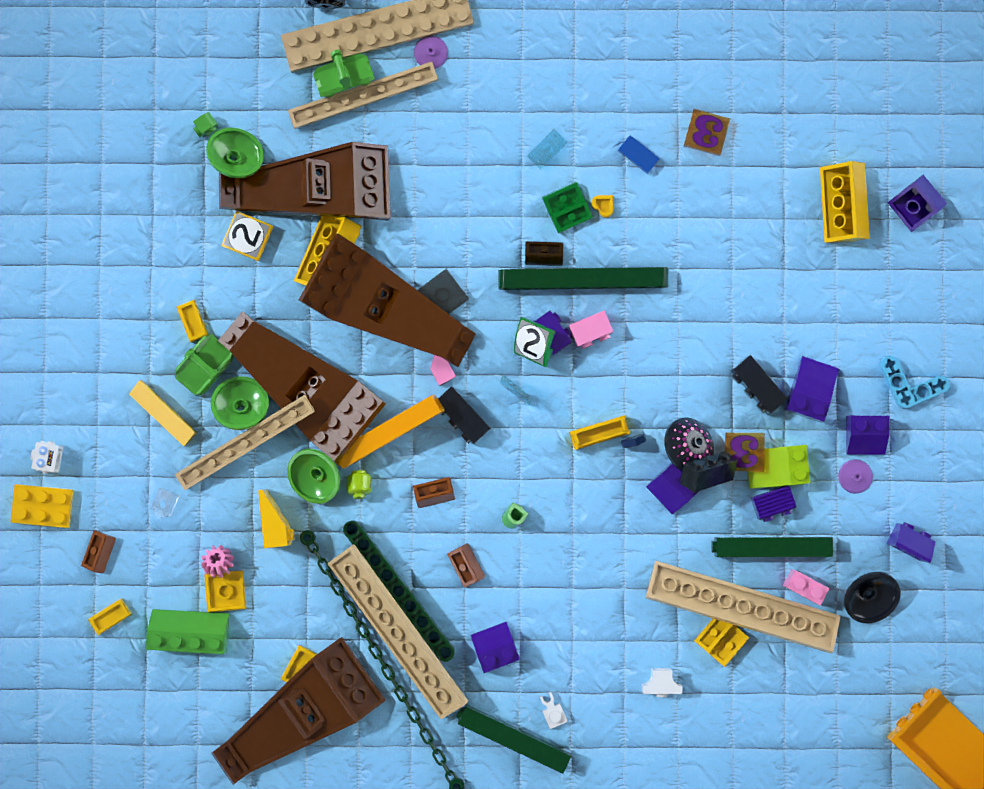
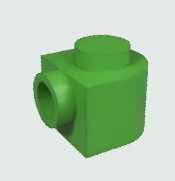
[193,112,218,138]
[502,502,529,529]

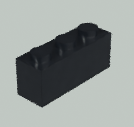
[731,355,788,415]
[438,386,491,444]
[680,452,738,493]

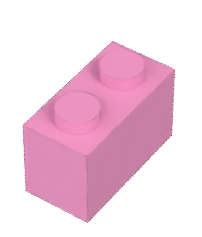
[568,310,613,349]
[782,569,829,606]

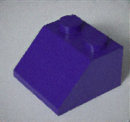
[887,174,947,232]
[846,415,890,455]
[646,463,699,514]
[886,522,935,563]
[470,622,520,673]

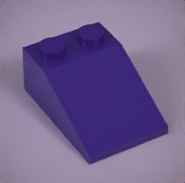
[784,356,839,423]

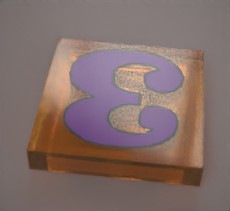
[683,109,730,156]
[725,433,765,472]

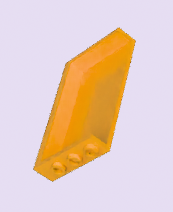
[887,687,984,789]

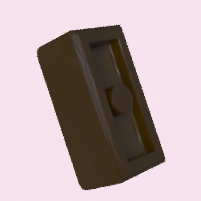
[525,241,563,266]

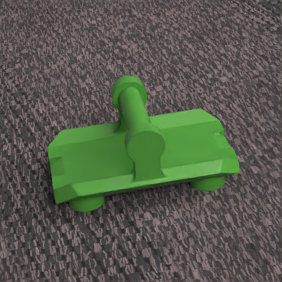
[313,50,375,98]
[175,334,233,396]

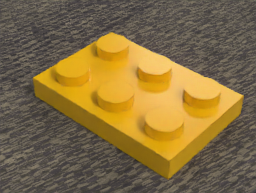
[10,484,74,528]

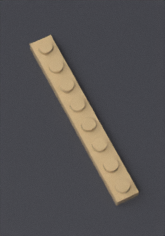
[288,62,438,129]
[175,395,315,490]

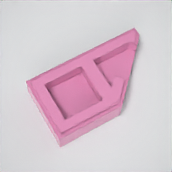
[430,355,456,386]

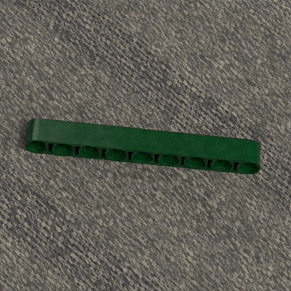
[498,267,668,290]
[343,520,455,662]

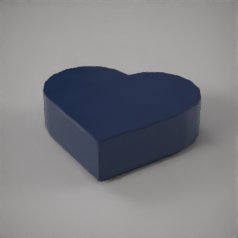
[621,434,646,448]

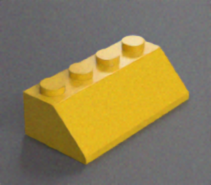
[820,161,870,243]
[294,216,362,286]

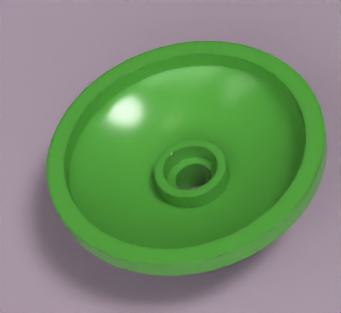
[206,127,264,178]
[211,376,269,430]
[287,449,340,504]

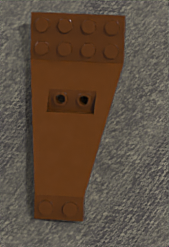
[219,142,391,221]
[298,233,476,367]
[218,311,386,464]
[211,637,386,785]

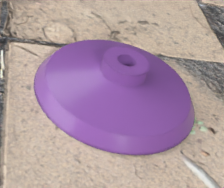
[414,36,448,69]
[838,459,873,494]

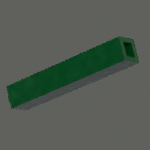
[711,537,833,557]
[456,704,571,774]

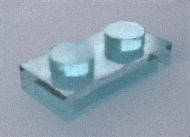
[527,129,567,170]

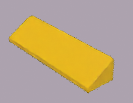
[129,380,197,447]

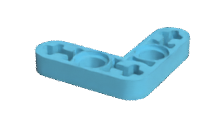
[880,356,950,408]

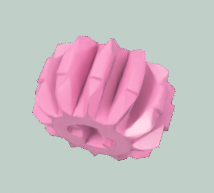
[201,545,234,578]

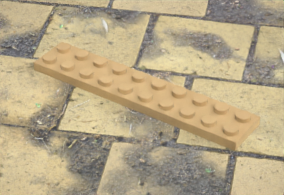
[281,0,474,73]
[327,544,469,719]
[645,561,841,654]

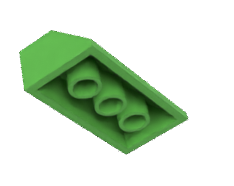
[146,609,229,654]

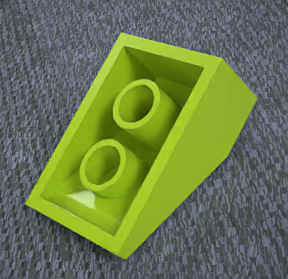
[746,445,810,488]

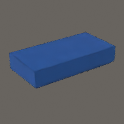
[618,135,660,174]

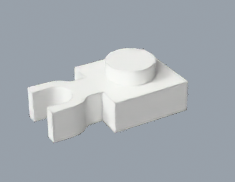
[540,692,568,729]

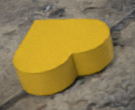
[591,195,613,218]

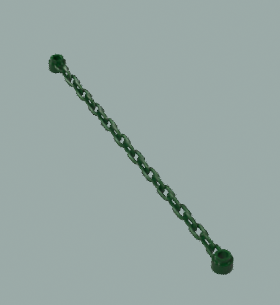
[300,530,464,789]

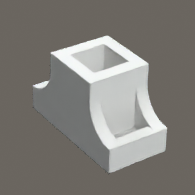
[642,668,682,697]

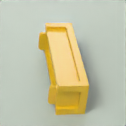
[569,415,630,450]

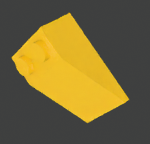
[258,489,295,548]

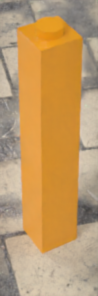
[336,394,444,469]

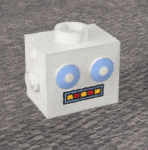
[30,441,64,474]

